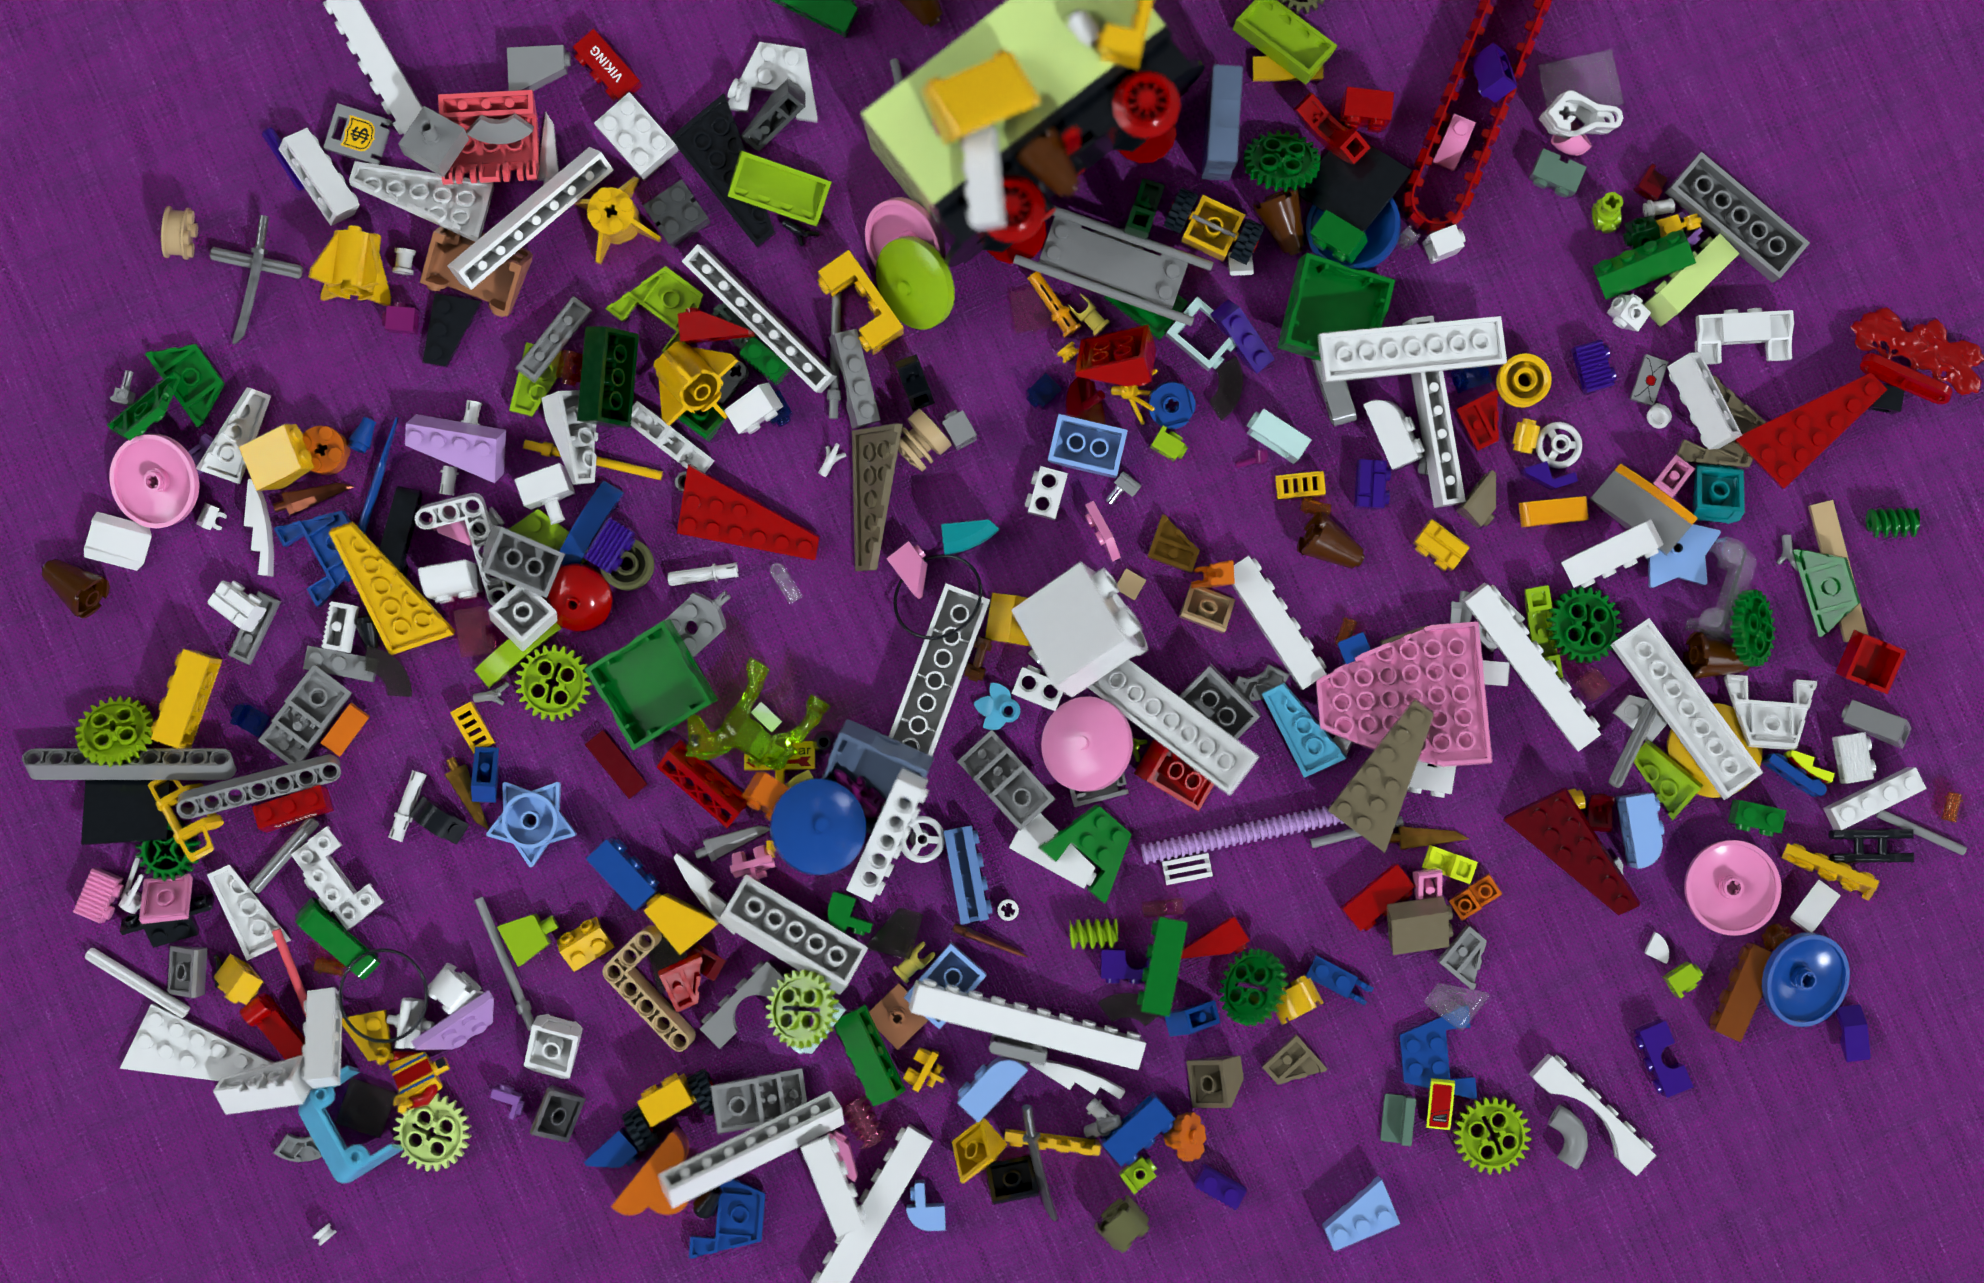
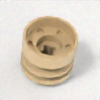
[898,409,952,472]

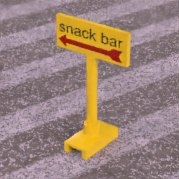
[744,741,815,858]

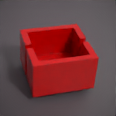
[1339,87,1394,133]
[1835,630,1906,694]

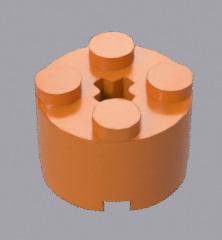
[303,426,351,475]

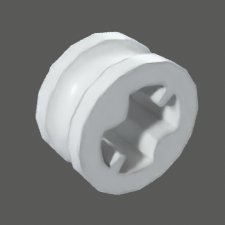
[727,78,747,102]
[998,899,1019,921]
[313,1223,337,1246]

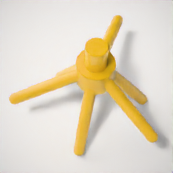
[1111,369,1158,425]

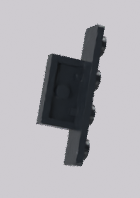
[120,893,215,948]

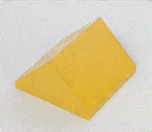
[985,593,1031,647]
[952,1118,1008,1183]

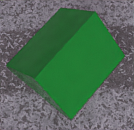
[677,403,727,442]

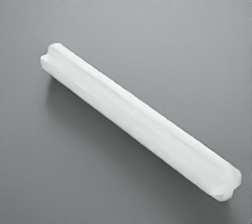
[85,948,190,1018]

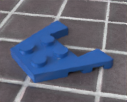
[273,510,351,607]
[1399,1006,1477,1099]
[689,1179,766,1259]

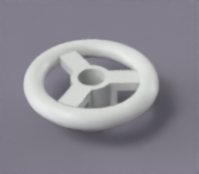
[1536,422,1582,469]
[899,816,945,863]

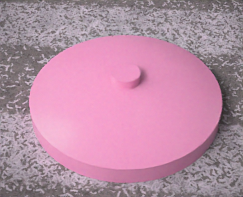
[865,197,946,267]
[110,433,199,528]
[1041,696,1133,792]
[1684,840,1781,936]

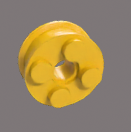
[1496,353,1552,408]

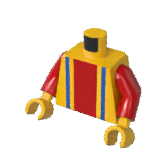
[375,1046,450,1114]

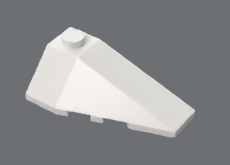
[541,390,598,485]

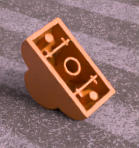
[611,1126,690,1215]

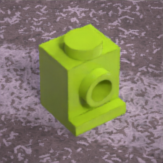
[1150,425,1188,462]
[1662,961,1703,999]
[1119,1155,1157,1194]

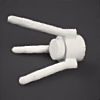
[118,852,143,914]

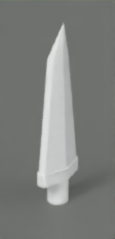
[538,112,559,184]

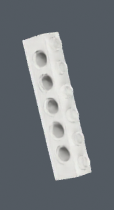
[846,768,929,902]

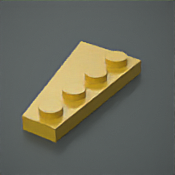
[1781,844,1879,901]
[1004,1129,1101,1156]

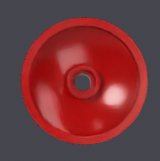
[542,564,613,632]

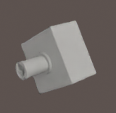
[398,106,469,177]

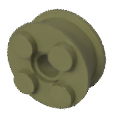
[600,540,654,591]

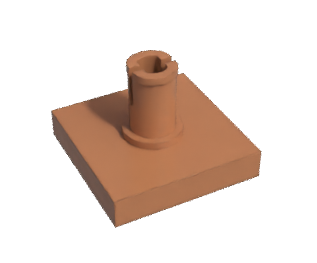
[869,983,928,1050]

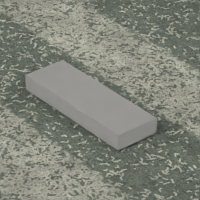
[228,591,281,665]

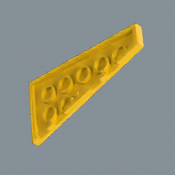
[329,522,455,655]

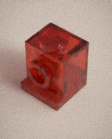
[555,350,583,387]

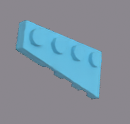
[1262,683,1347,778]

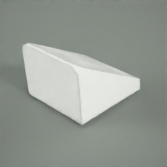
[1228,252,1254,276]

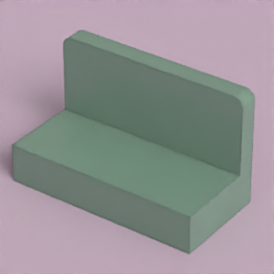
[1380,1093,1416,1146]

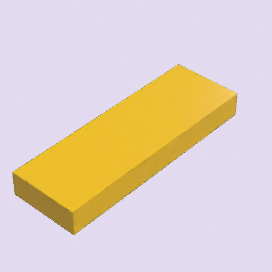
[1252,56,1323,82]

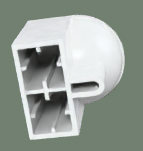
[1011,562,1148,697]

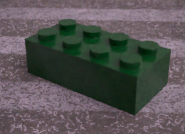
[577,326,639,428]

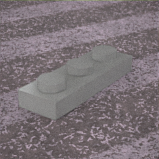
[303,646,379,682]

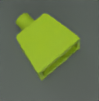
[497,913,559,967]

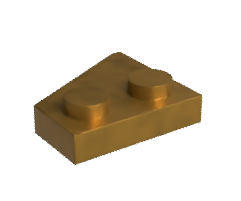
[1147,514,1200,573]

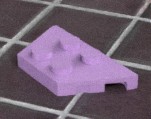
[411,990,494,1050]

